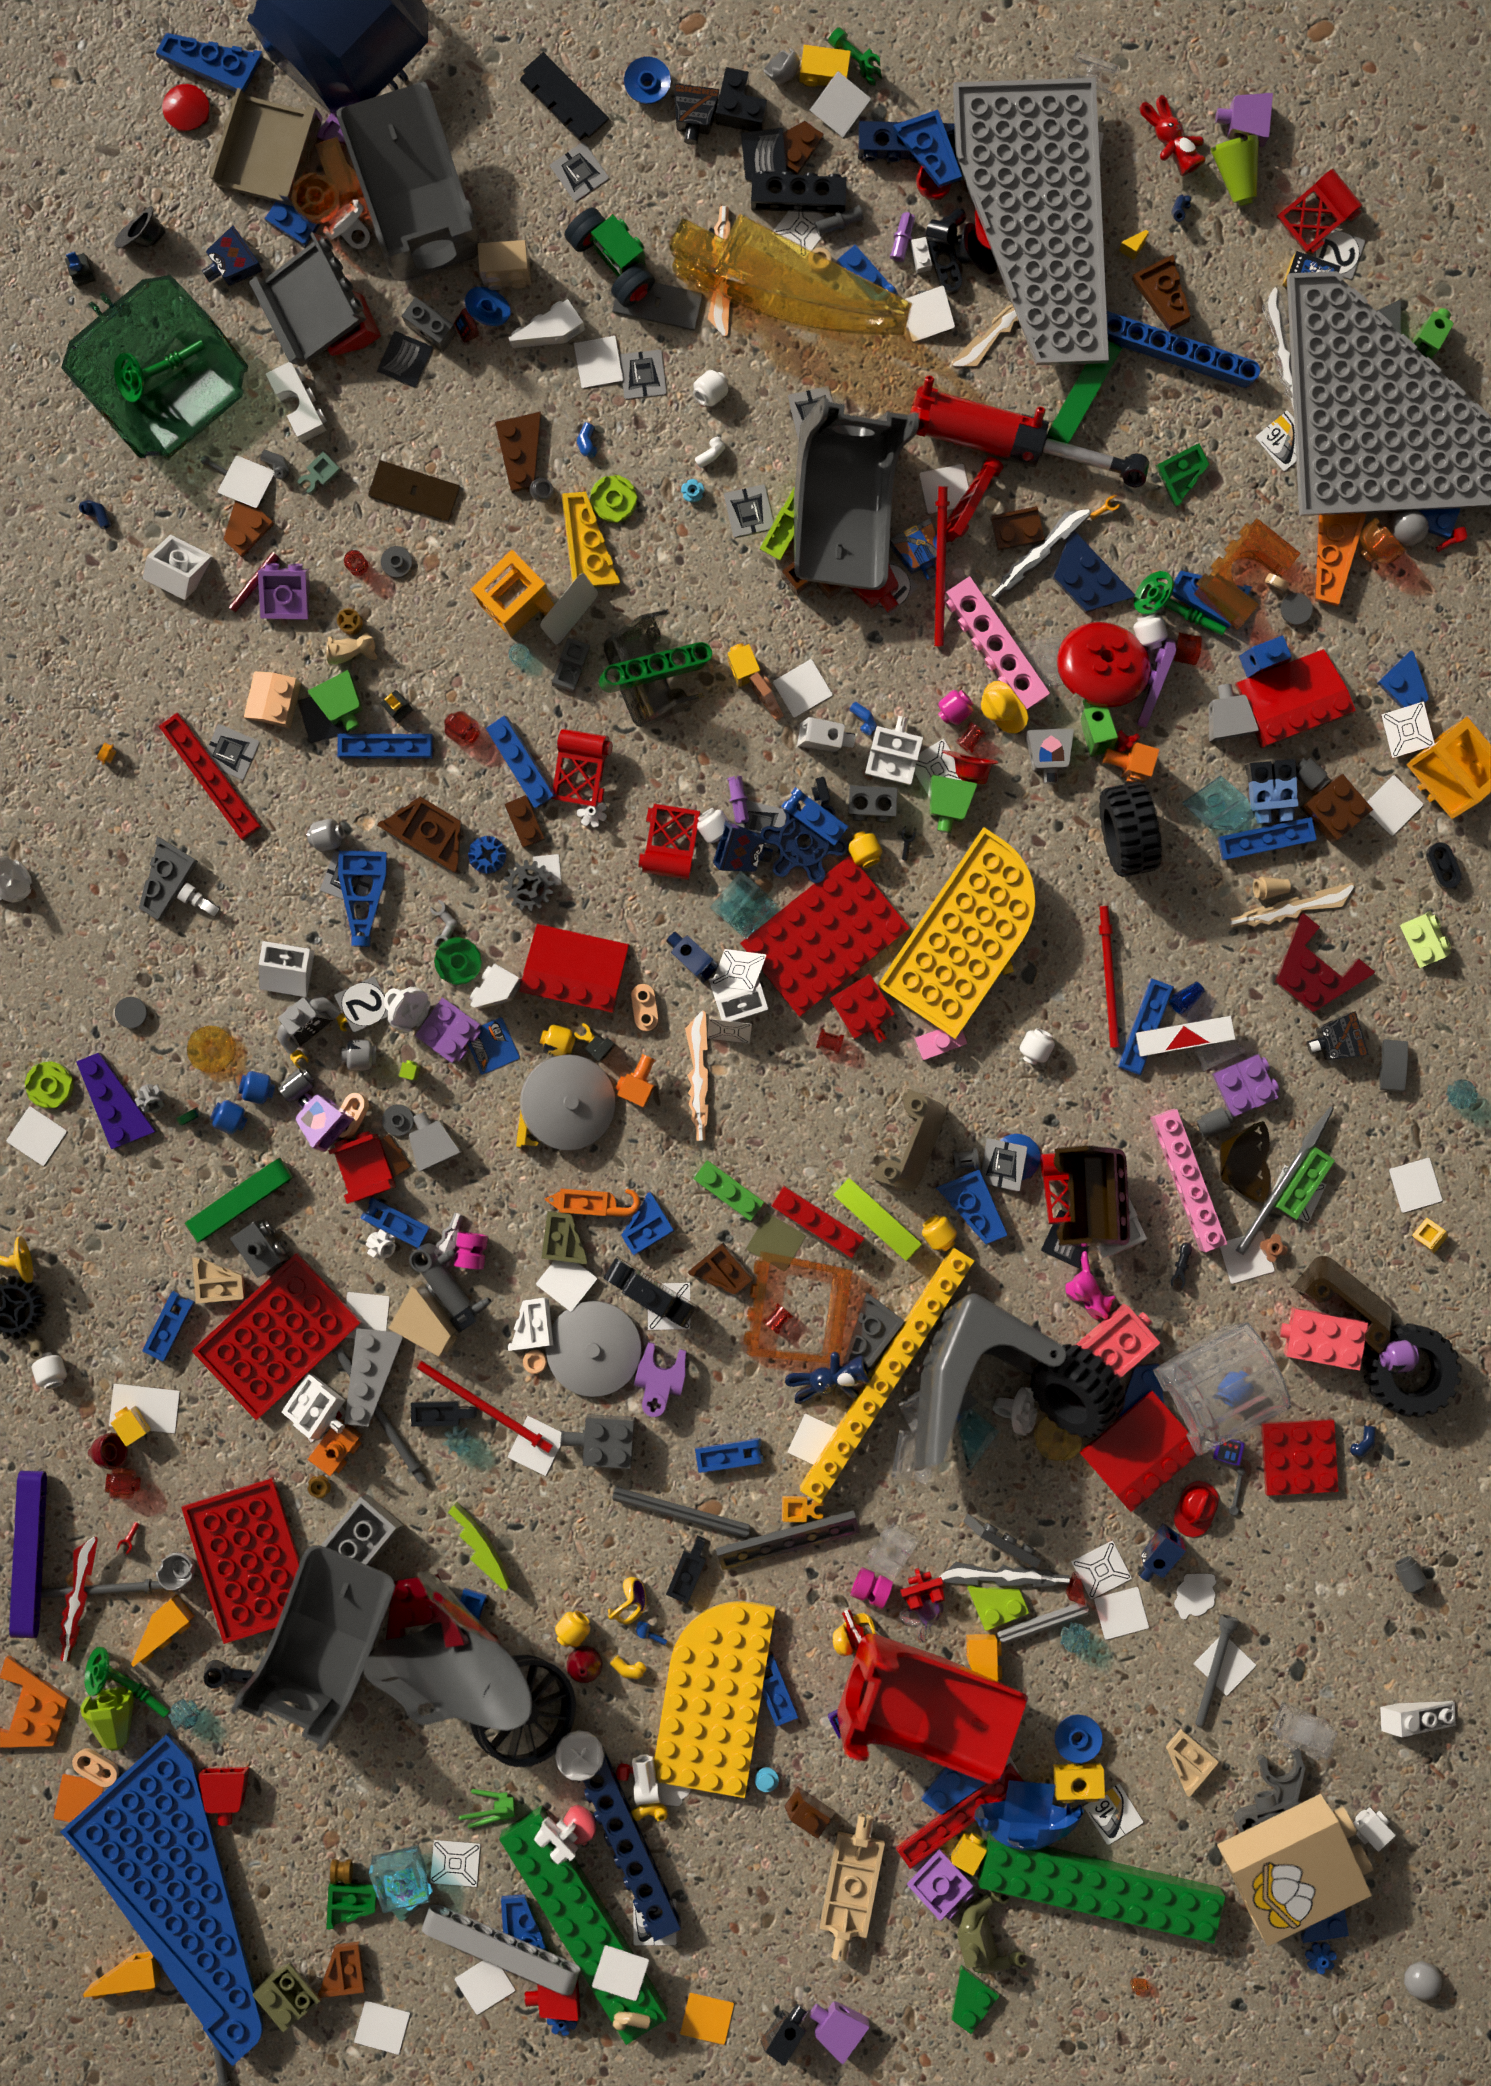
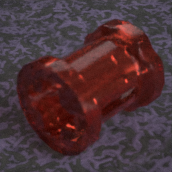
[344,550,369,576]
[956,722,987,754]
[815,1028,844,1054]
[762,1303,793,1335]

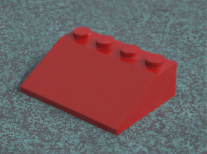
[1235,649,1356,749]
[519,924,629,1013]
[1079,1390,1203,1512]

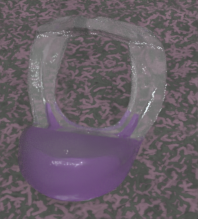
[899,1595,944,1643]

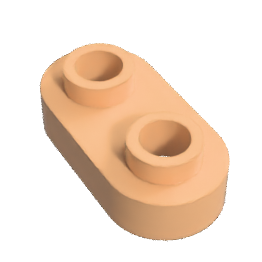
[631,984,659,1031]
[339,1093,369,1139]
[72,1748,119,1787]

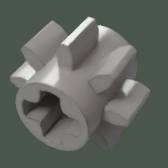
[135,1084,167,1113]

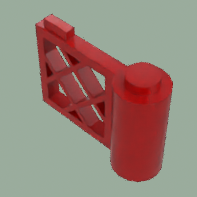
[1277,169,1363,253]
[552,729,613,807]
[638,804,700,880]
[1040,1153,1071,1225]

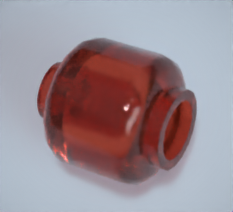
[444,711,480,746]
[105,1468,141,1500]

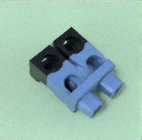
[1245,759,1298,824]

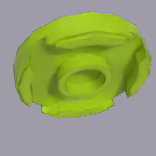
[590,475,637,523]
[25,1061,74,1108]

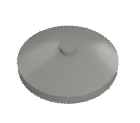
[520,1055,615,1150]
[546,1301,642,1397]

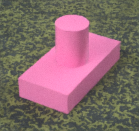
[914,1029,967,1060]

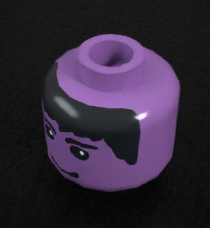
[1380,1340,1419,1374]

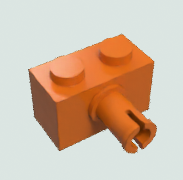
[1103,742,1159,783]
[615,1054,656,1107]
[307,1418,362,1476]

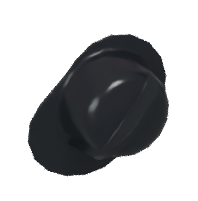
[114,206,166,248]
[951,223,997,275]

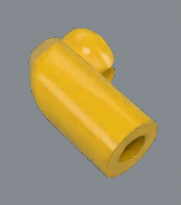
[610,1655,646,1679]
[631,1803,668,1822]

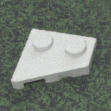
[508,1298,553,1351]

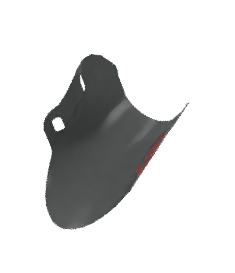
[363,1571,531,1730]

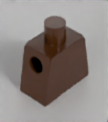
[784,1786,835,1839]

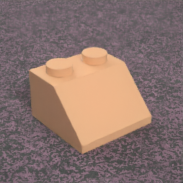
[244,672,301,729]

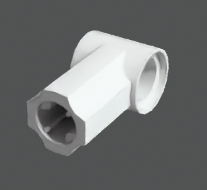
[632,1754,661,1805]

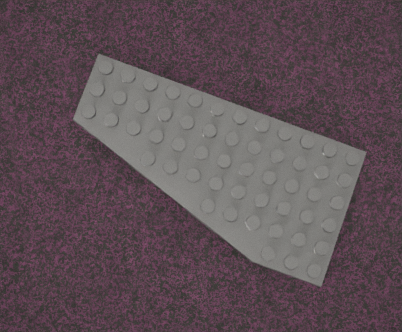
[953,78,1109,366]

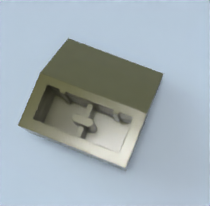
[252,1963,321,2032]

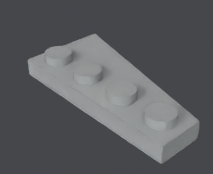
[344,1328,403,1426]

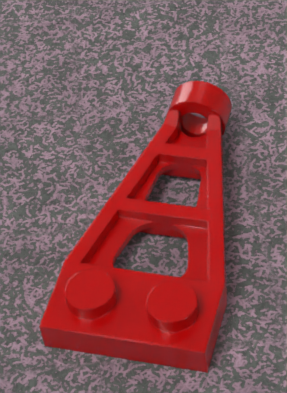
[946,457,1004,543]

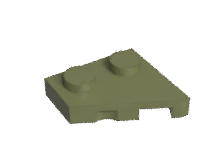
[541,1211,588,1264]

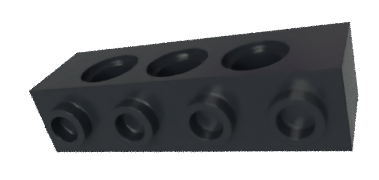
[751,171,847,214]

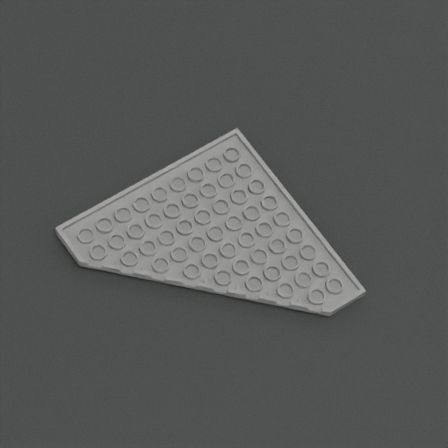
[1287,271,1491,516]

